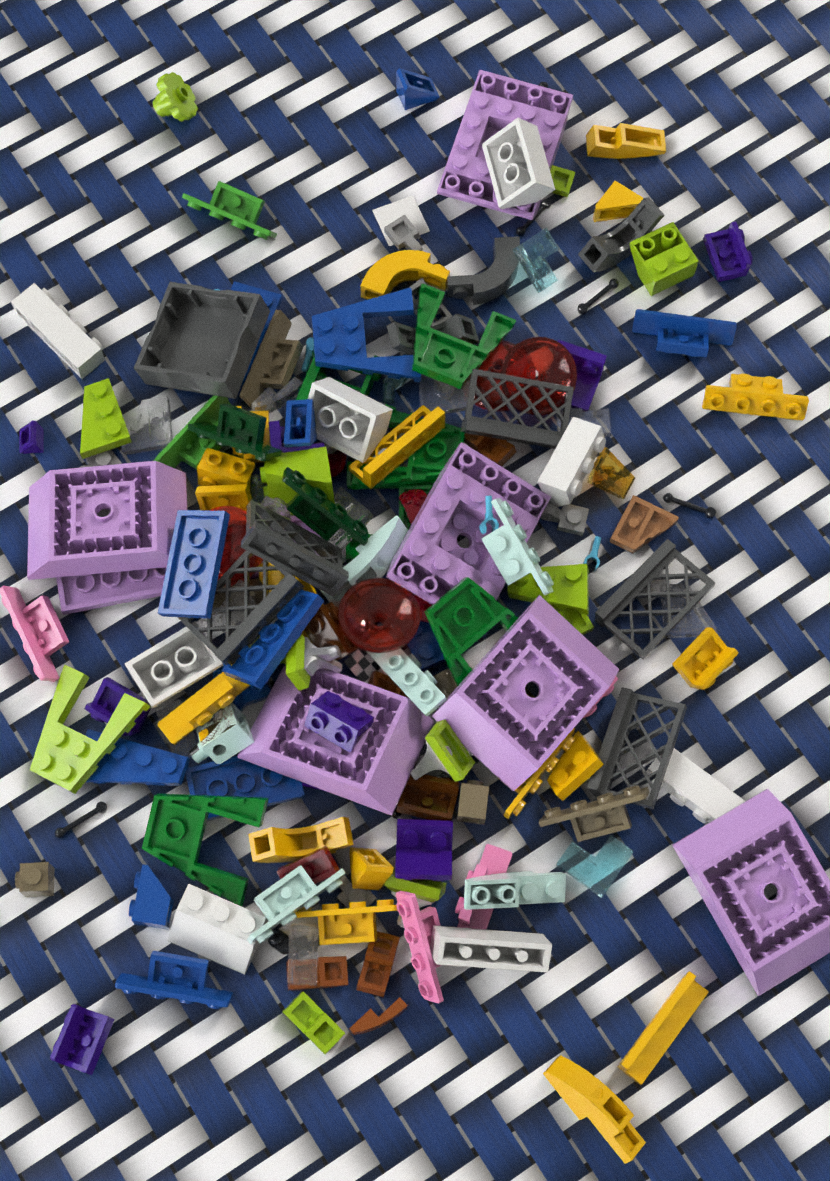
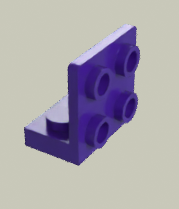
[540,339,607,412]
[269,421,325,453]
[395,819,453,882]

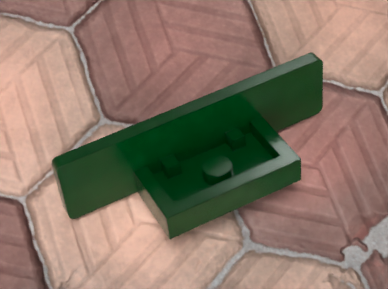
[188,404,282,461]
[282,467,368,546]

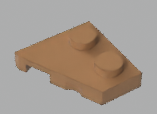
[609,495,679,553]

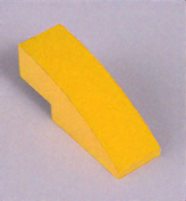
[586,123,666,159]

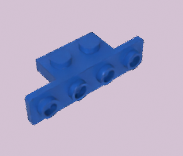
[632,309,737,357]
[115,951,233,1009]

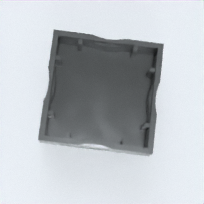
[134,282,270,399]

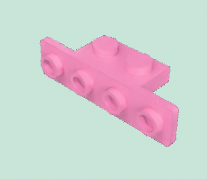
[0,586,69,682]
[455,844,512,930]
[396,891,444,1004]

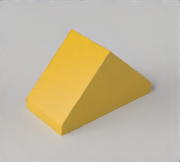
[593,181,643,222]
[349,847,394,890]

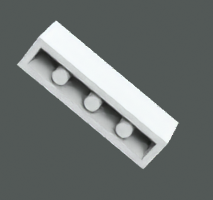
[11,283,105,379]
[646,748,745,824]
[430,925,552,973]

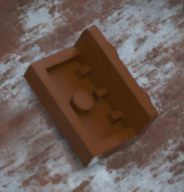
[304,602,360,661]
[396,774,460,821]

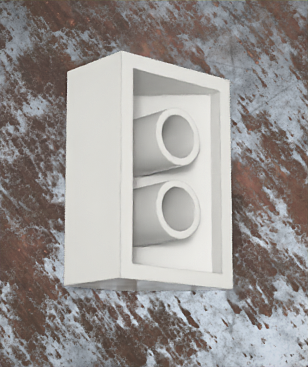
[482,118,555,209]
[308,377,393,463]
[538,417,606,507]
[125,621,223,709]
[167,884,268,975]

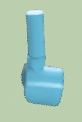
[301,337,314,372]
[479,496,499,534]
[583,536,601,571]

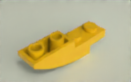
[543,1055,646,1164]

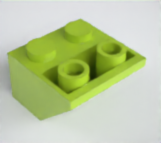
[629,222,699,296]

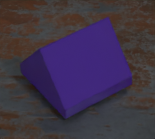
[19,420,44,454]

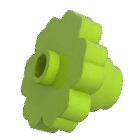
[153,72,198,122]

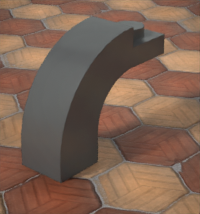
[578,197,665,272]
[447,236,520,305]
[387,314,479,356]

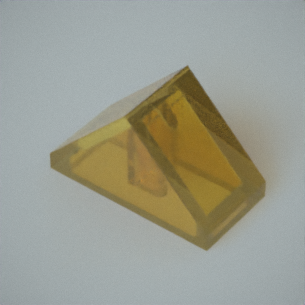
[588,447,635,499]

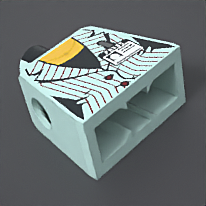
[189,703,254,764]

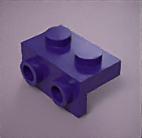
[703,221,753,282]
[84,677,152,736]
[304,691,375,752]
[50,1004,115,1075]

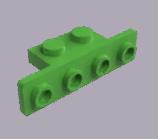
[182,181,277,240]
[153,395,231,469]

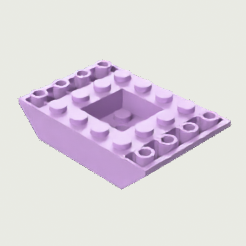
[437,70,573,220]
[386,442,551,605]
[27,461,188,580]
[431,595,619,791]
[238,666,434,816]
[672,789,830,996]

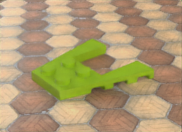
[30,664,150,794]

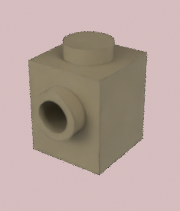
[457,780,489,825]
[15,862,55,897]

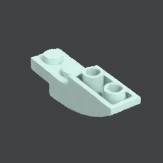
[319,515,408,607]
[464,871,566,910]

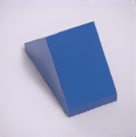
[396,68,440,110]
[284,399,317,447]

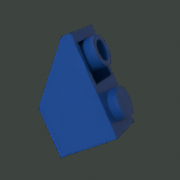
[129,864,174,930]

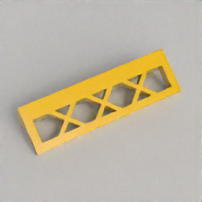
[349,405,445,489]
[617,971,709,1085]

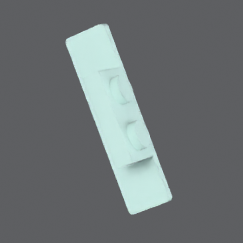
[481,498,554,596]
[364,631,447,716]
[247,865,345,944]

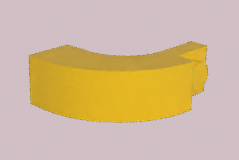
[360,250,450,300]
[248,817,354,863]

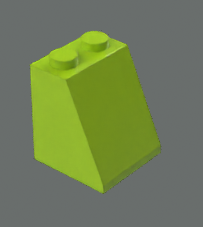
[260,446,335,515]

